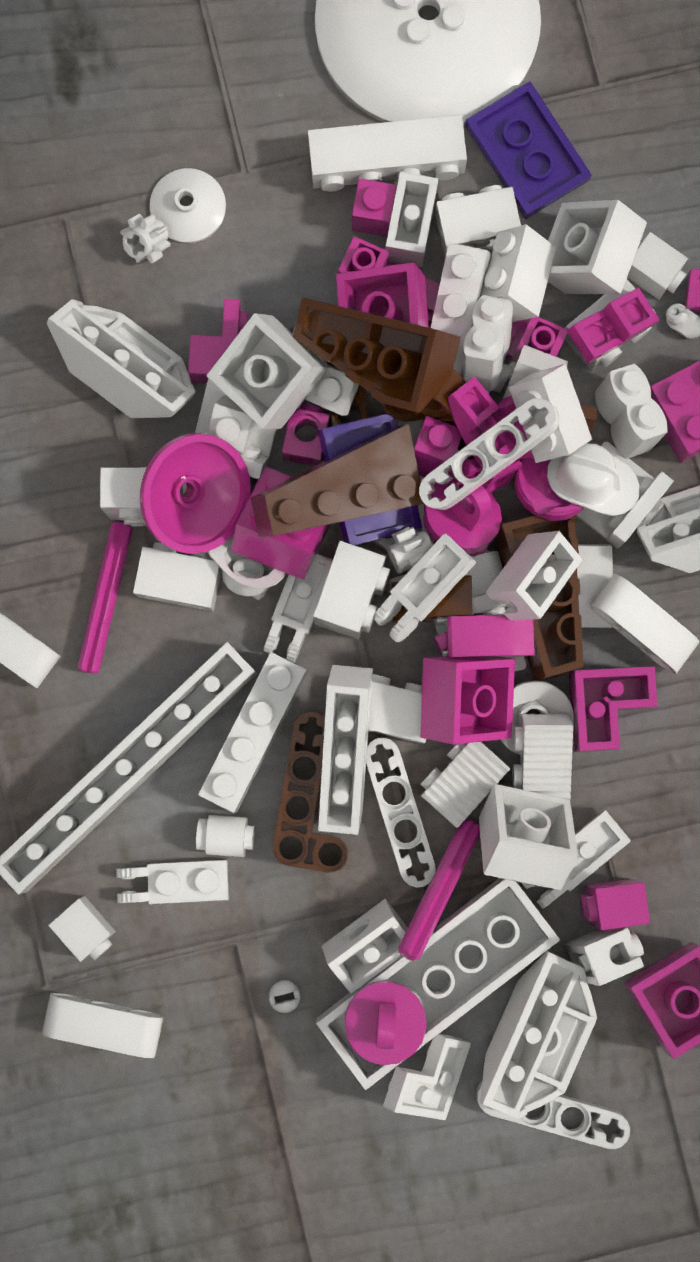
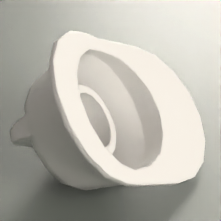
[547,443,640,516]
[207,534,285,600]

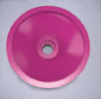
[140,433,251,554]

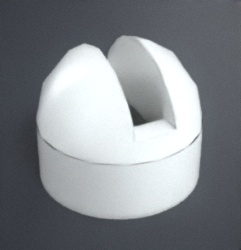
[269,980,301,1013]

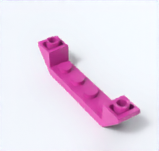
[338,236,568,362]

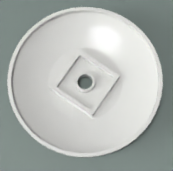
[315,0,541,126]

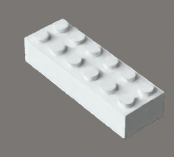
[316,878,560,1090]

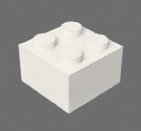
[548,200,647,294]
[207,313,329,429]
[313,541,390,640]
[479,784,578,890]

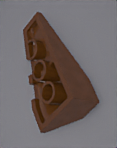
[293,297,461,413]

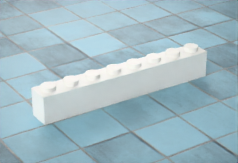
[0,642,257,895]

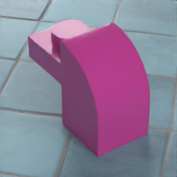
[188,298,249,383]

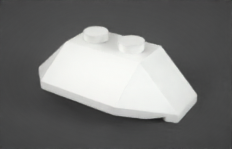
[47,299,195,418]
[637,485,700,573]
[480,951,597,1120]

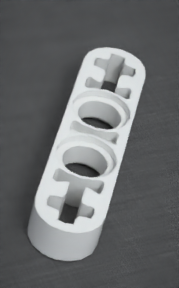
[419,398,559,510]
[366,738,436,888]
[476,1081,630,1149]

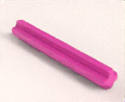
[77,522,132,674]
[398,819,480,961]

